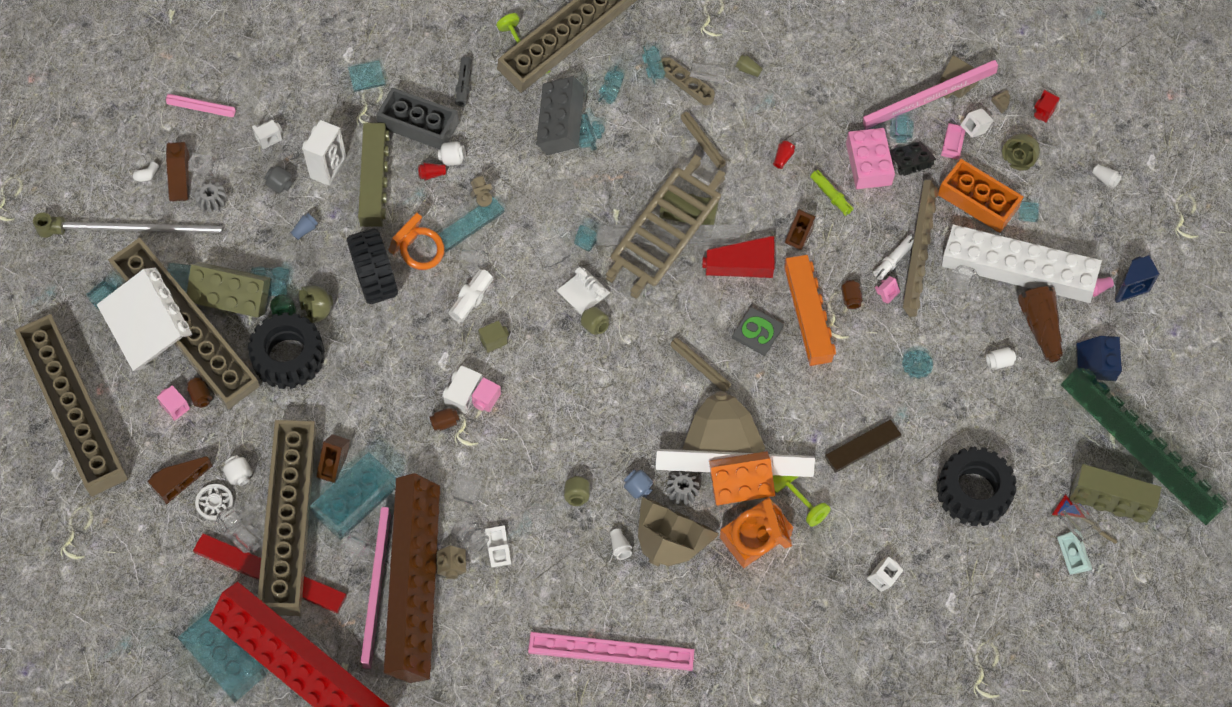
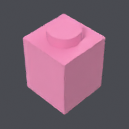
[472,377,501,412]
[157,385,190,421]

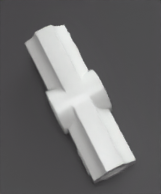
[449,269,493,322]

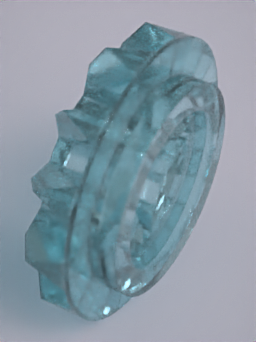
[902,350,933,379]

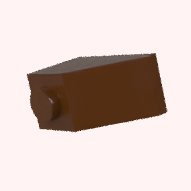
[317,434,350,483]

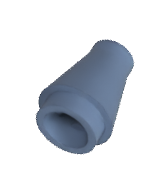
[290,213,318,240]

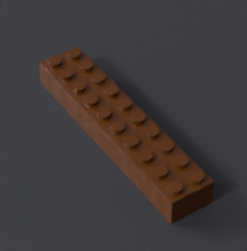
[384,473,440,683]

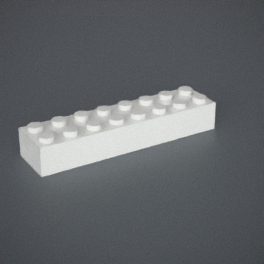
[942,225,1102,303]

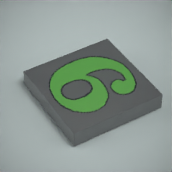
[732,307,784,356]

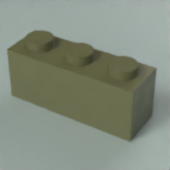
[659,191,719,228]

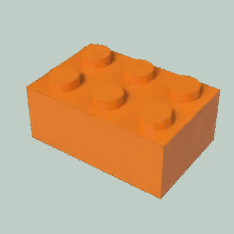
[709,451,775,505]
[719,497,793,569]

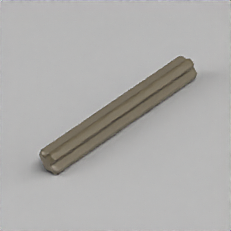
[681,112,726,169]
[670,338,731,392]

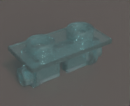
[642,46,665,84]
[598,66,624,104]

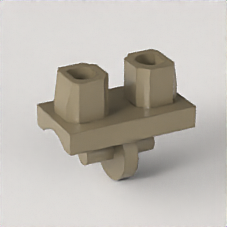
[470,176,493,207]

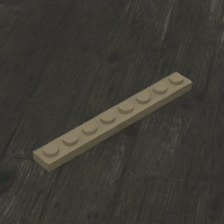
[903,180,938,317]

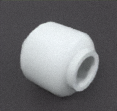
[438,141,466,166]
[223,455,253,486]

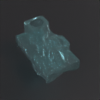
[579,114,605,151]

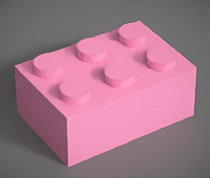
[846,128,895,189]

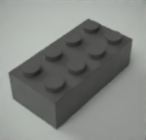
[536,76,584,155]
[376,87,459,149]

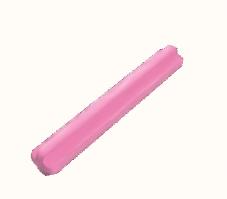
[166,94,236,117]

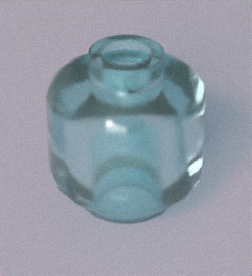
[890,115,914,143]

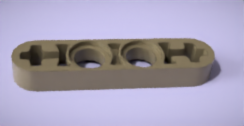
[659,57,715,105]

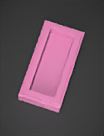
[941,123,965,160]

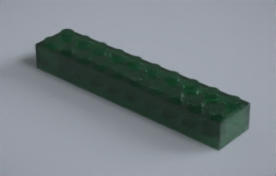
[1060,368,1229,526]

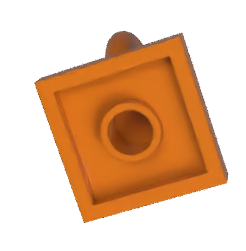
[388,213,444,270]
[731,499,793,556]

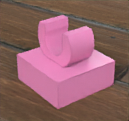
[875,276,900,304]

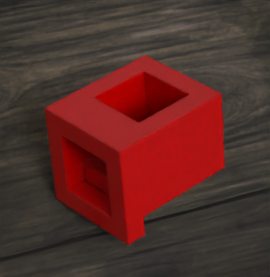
[1034,90,1060,123]

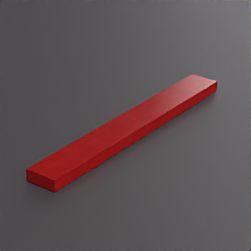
[193,533,347,614]

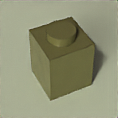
[478,320,509,353]

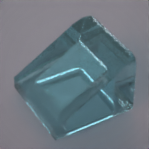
[574,225,597,252]

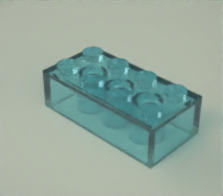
[310,452,396,540]
[177,610,266,703]

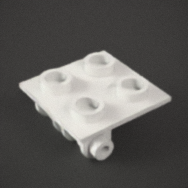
[557,267,610,315]

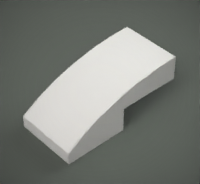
[485,526,511,568]

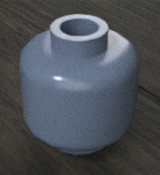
[624,469,653,499]

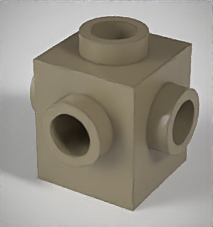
[437,545,466,579]

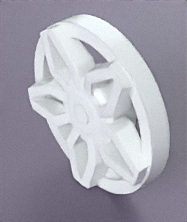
[195,484,234,520]

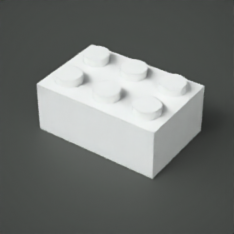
[302,120,347,186]

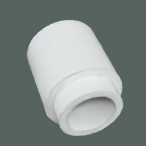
[986,347,1016,370]

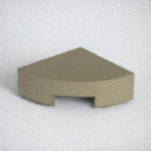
[991,90,1010,114]

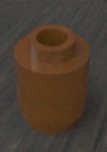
[841,280,863,309]
[187,378,212,408]
[429,407,460,431]

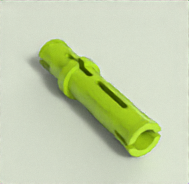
[810,170,854,216]

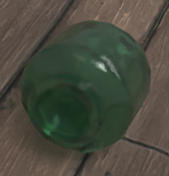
[270,294,296,316]

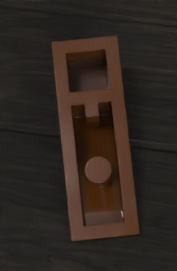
[166,142,189,202]
[147,456,213,505]

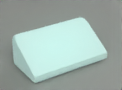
[1057,530,1092,575]

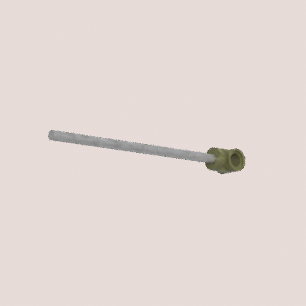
[33,212,223,238]

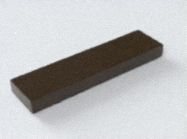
[825,419,901,473]

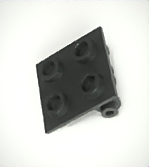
[890,141,936,176]

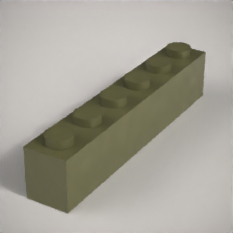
[358,123,390,227]

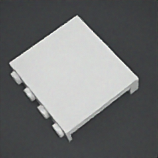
[97,267,192,371]

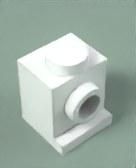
[252,120,283,149]
[867,556,903,592]

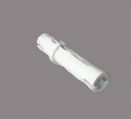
[873,235,914,280]

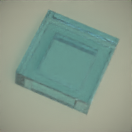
[1019,202,1039,222]

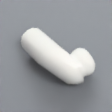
[133,162,159,182]

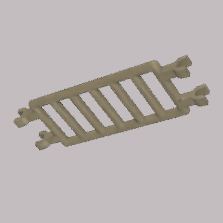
[605,154,726,299]

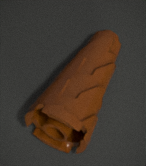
[1017,286,1063,363]

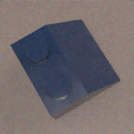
[1115,255,1160,303]
[1076,336,1122,381]

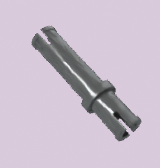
[455,57,472,107]

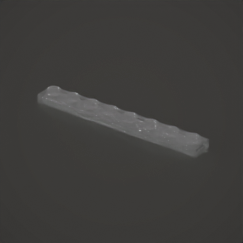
[597,225,746,245]

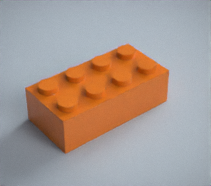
[938,159,1024,233]

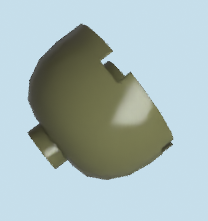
[1002,133,1040,171]
[299,285,333,323]

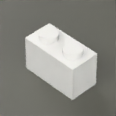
[442,366,482,414]

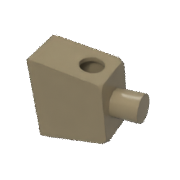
[940,55,979,99]

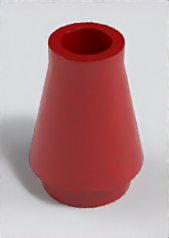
[773,141,795,169]
[418,162,446,181]

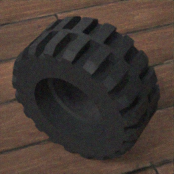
[347,228,398,305]
[248,312,325,389]
[937,447,1017,526]

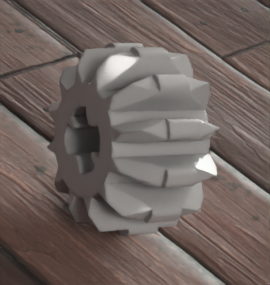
[194,180,227,213]
[666,471,700,505]

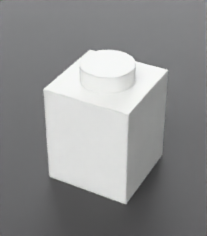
[960,109,994,138]

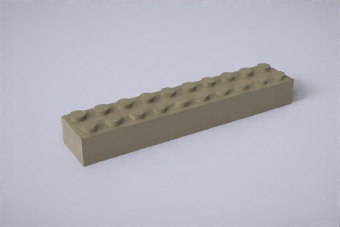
[497,0,637,93]
[108,237,260,410]
[15,314,128,497]
[258,420,317,616]

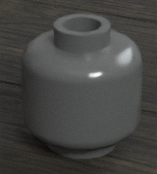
[264,166,293,193]

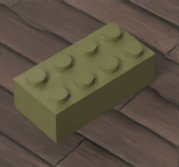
[186,262,271,318]
[1069,464,1162,523]

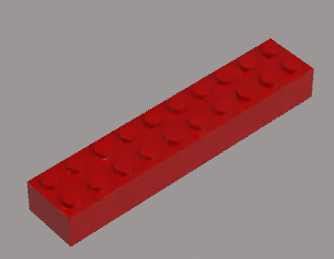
[209,582,390,707]

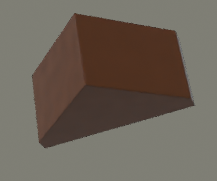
[785,209,816,250]

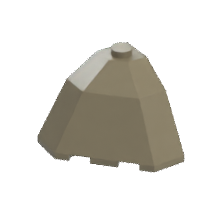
[682,391,765,453]
[638,497,719,566]

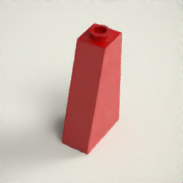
[702,236,774,278]

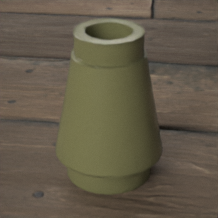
[735,54,763,77]

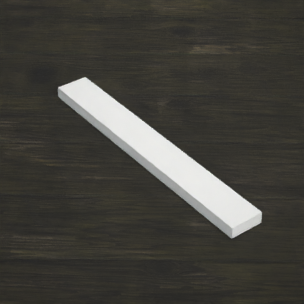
[655,449,815,477]

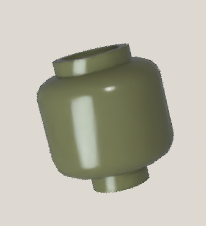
[581,307,609,335]
[564,476,590,506]

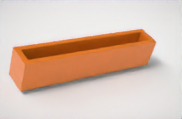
[784,255,836,366]

